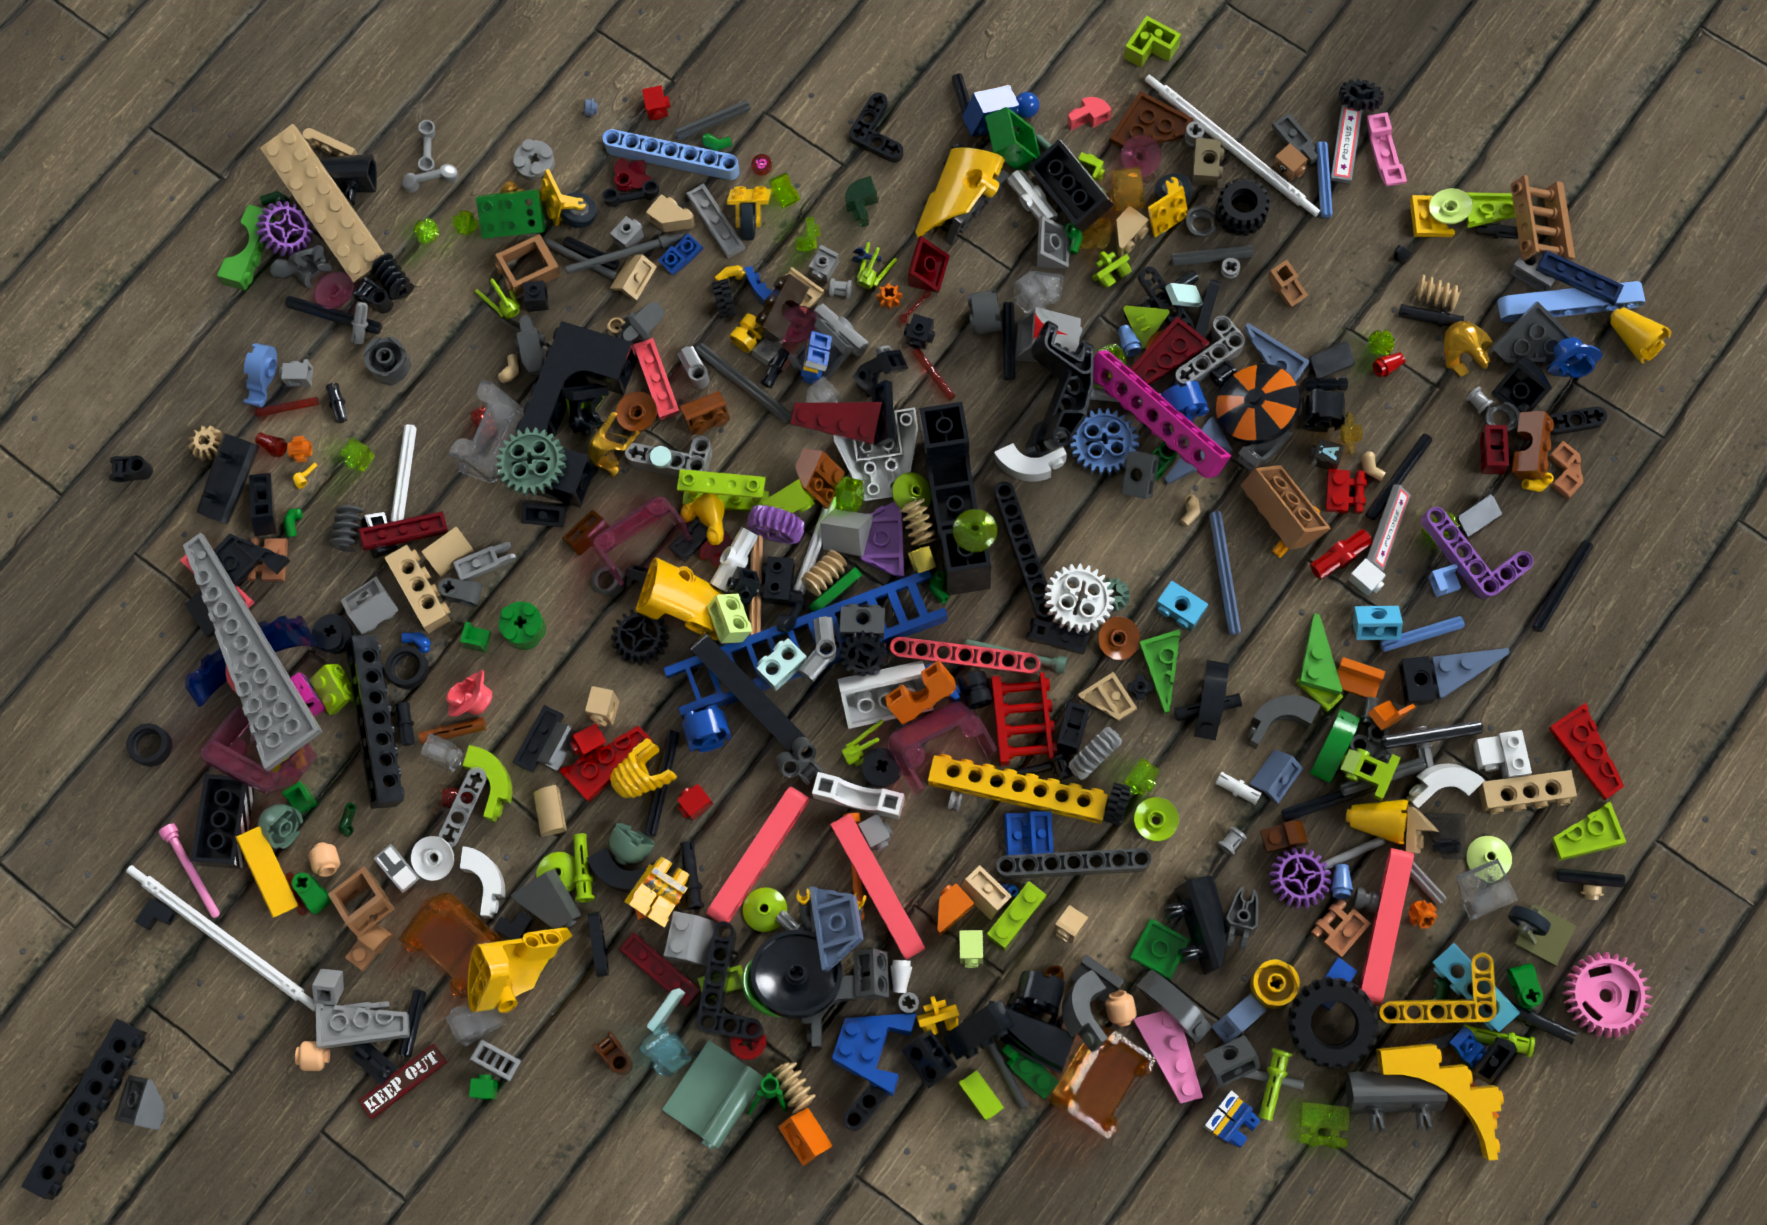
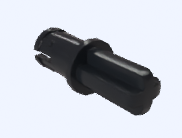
[1476,222,1518,239]
[760,348,790,389]
[326,382,348,423]
[396,702,415,746]

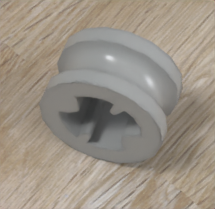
[1221,258,1240,279]
[948,790,963,812]
[899,992,919,1014]

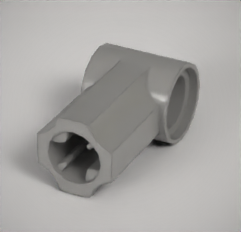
[677,346,710,389]

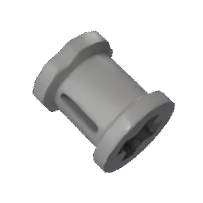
[1184,121,1205,148]
[829,278,852,299]
[1465,386,1494,415]
[1217,826,1247,856]

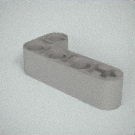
[1174,316,1245,387]
[625,436,713,477]

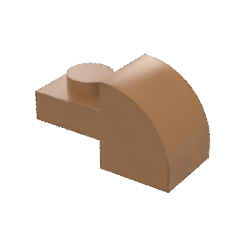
[1268,260,1308,309]
[345,923,394,972]

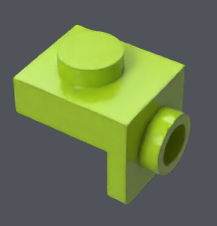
[1078,152,1105,183]

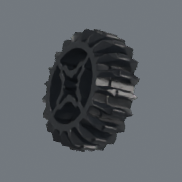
[611,609,670,666]

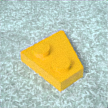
[1410,195,1455,238]

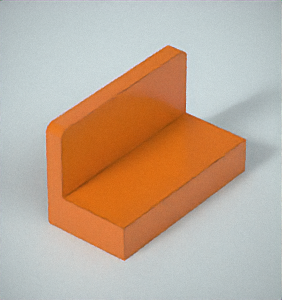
[1337,657,1386,698]
[1368,700,1416,731]
[778,1108,832,1166]

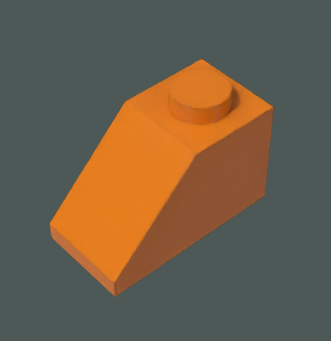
[937,883,974,936]

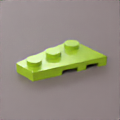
[1466,192,1515,228]
[1552,802,1626,861]

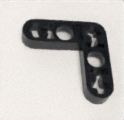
[850,92,904,163]

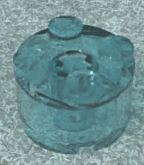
[640,1023,692,1077]

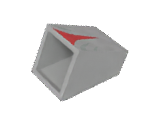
[1015,307,1082,362]

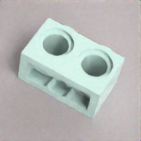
[756,638,807,691]

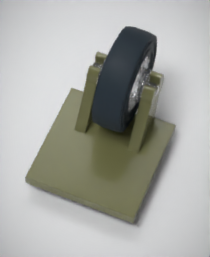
[1508,904,1576,966]

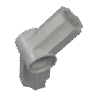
[798,616,837,682]

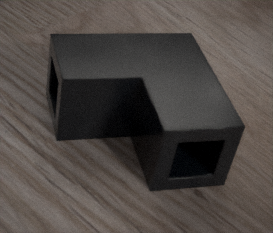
[135,898,178,931]
[494,911,534,940]

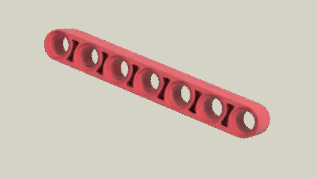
[890,637,1041,674]
[706,786,810,923]
[830,813,925,960]
[1359,848,1414,1006]

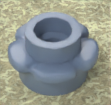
[584,98,597,118]

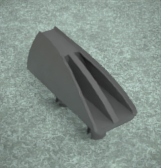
[1346,1072,1448,1133]

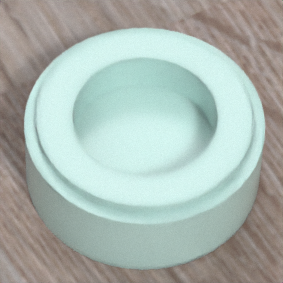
[650,446,672,469]

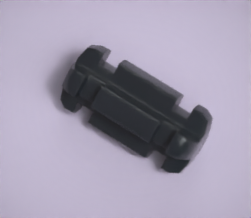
[1432,838,1461,853]

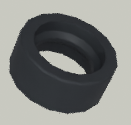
[385,646,429,690]
[126,723,172,767]

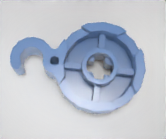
[244,343,277,407]

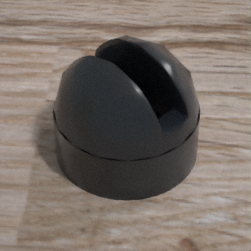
[1393,245,1412,263]

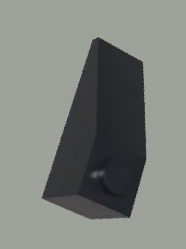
[249,473,277,536]

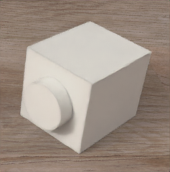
[1348,558,1386,596]
[1472,736,1505,772]

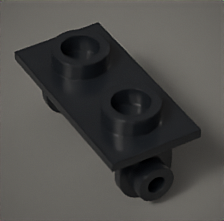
[350,1043,398,1085]

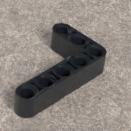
[697,921,765,1042]

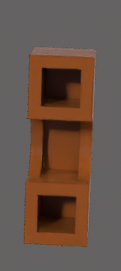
[1512,411,1554,480]

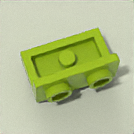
[309,664,353,715]

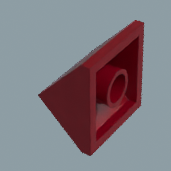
[908,236,950,293]

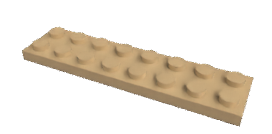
[260,124,384,283]

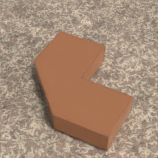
[1548,441,1583,500]

